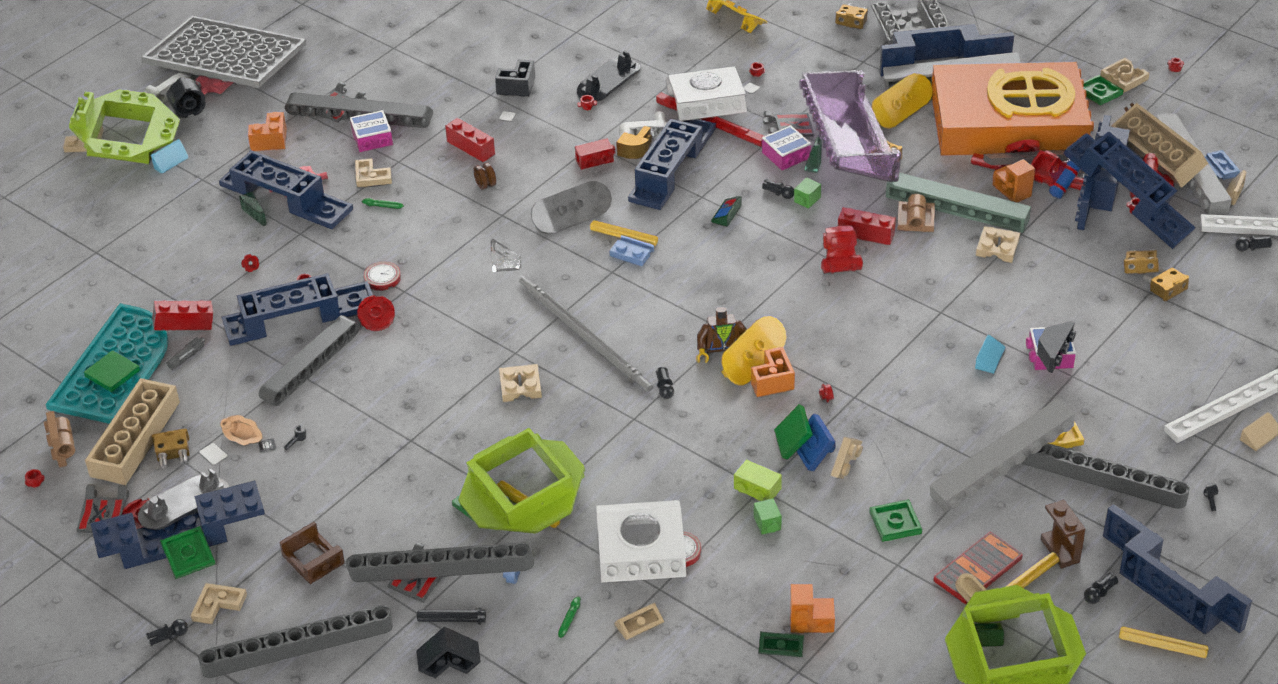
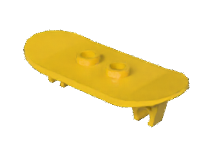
[706,0,768,34]
[871,73,932,129]
[721,316,787,386]

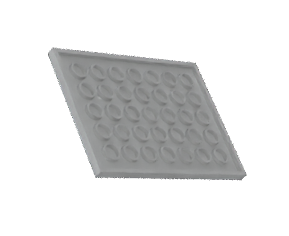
[141,15,306,88]

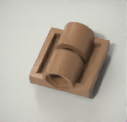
[897,194,935,232]
[44,411,75,468]

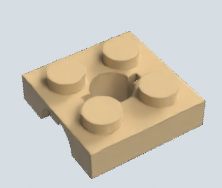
[1100,58,1149,93]
[976,226,1020,263]
[499,364,542,402]

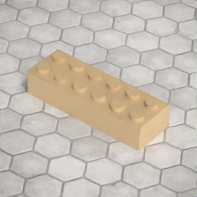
[1111,103,1208,188]
[85,378,180,485]

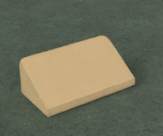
[1226,170,1247,205]
[1240,412,1278,451]
[614,603,664,640]

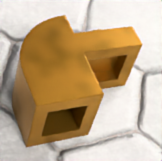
[616,126,652,159]

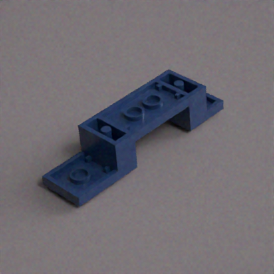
[880,24,1014,76]
[1075,115,1130,230]
[628,119,716,210]
[1063,131,1196,249]
[219,150,353,229]
[221,273,373,346]
[91,480,265,569]
[1103,504,1252,635]

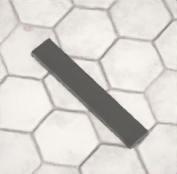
[983,150,1071,165]

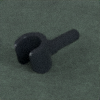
[284,425,306,450]
[1203,483,1218,511]

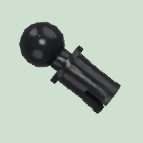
[762,178,794,199]
[1235,236,1272,252]
[656,367,674,399]
[1084,572,1118,604]
[146,619,188,646]

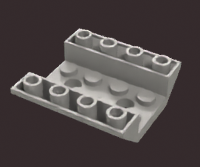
[871,0,950,44]

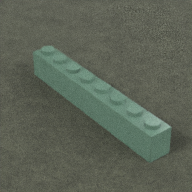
[886,171,1031,233]

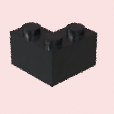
[495,59,535,97]
[416,626,481,679]

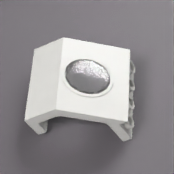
[666,66,747,121]
[596,500,686,583]

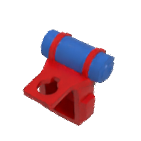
[1030,150,1080,199]

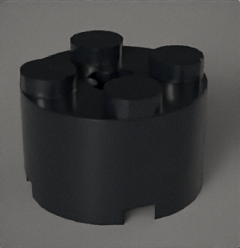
[166,77,206,118]

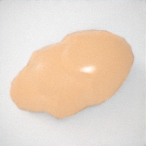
[220,415,263,446]

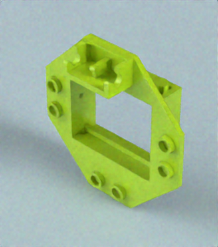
[69,89,180,164]
[458,428,585,534]
[945,585,1086,684]

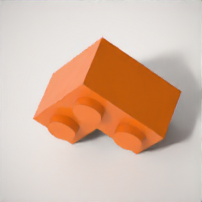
[248,112,287,151]
[992,159,1035,203]
[751,347,795,397]
[790,584,835,633]

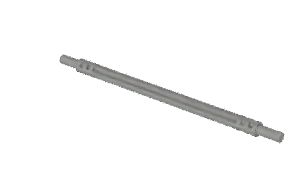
[519,276,653,392]

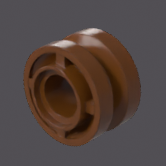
[473,162,496,190]

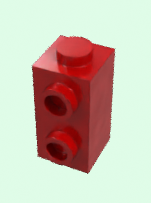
[575,138,616,170]

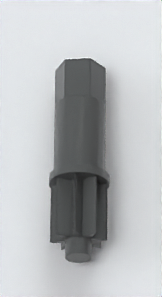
[166,337,205,370]

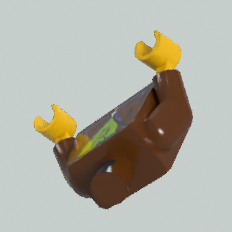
[696,307,747,363]

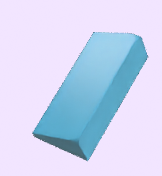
[151,139,189,173]
[975,335,1006,374]

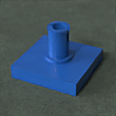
[796,414,836,472]

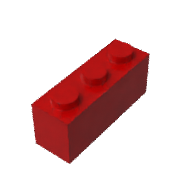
[445,117,495,162]
[838,207,896,245]
[152,300,213,330]

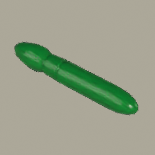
[361,198,404,209]
[558,596,581,638]

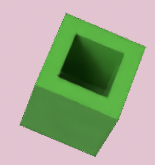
[794,177,821,209]
[754,498,782,534]

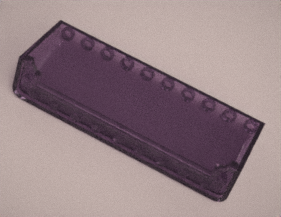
[799,70,901,182]

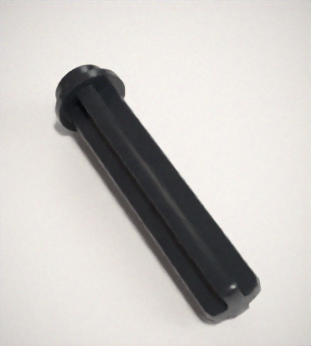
[417,607,486,625]

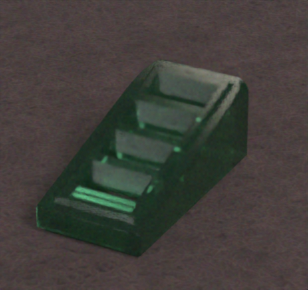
[804,134,822,173]
[239,192,267,226]

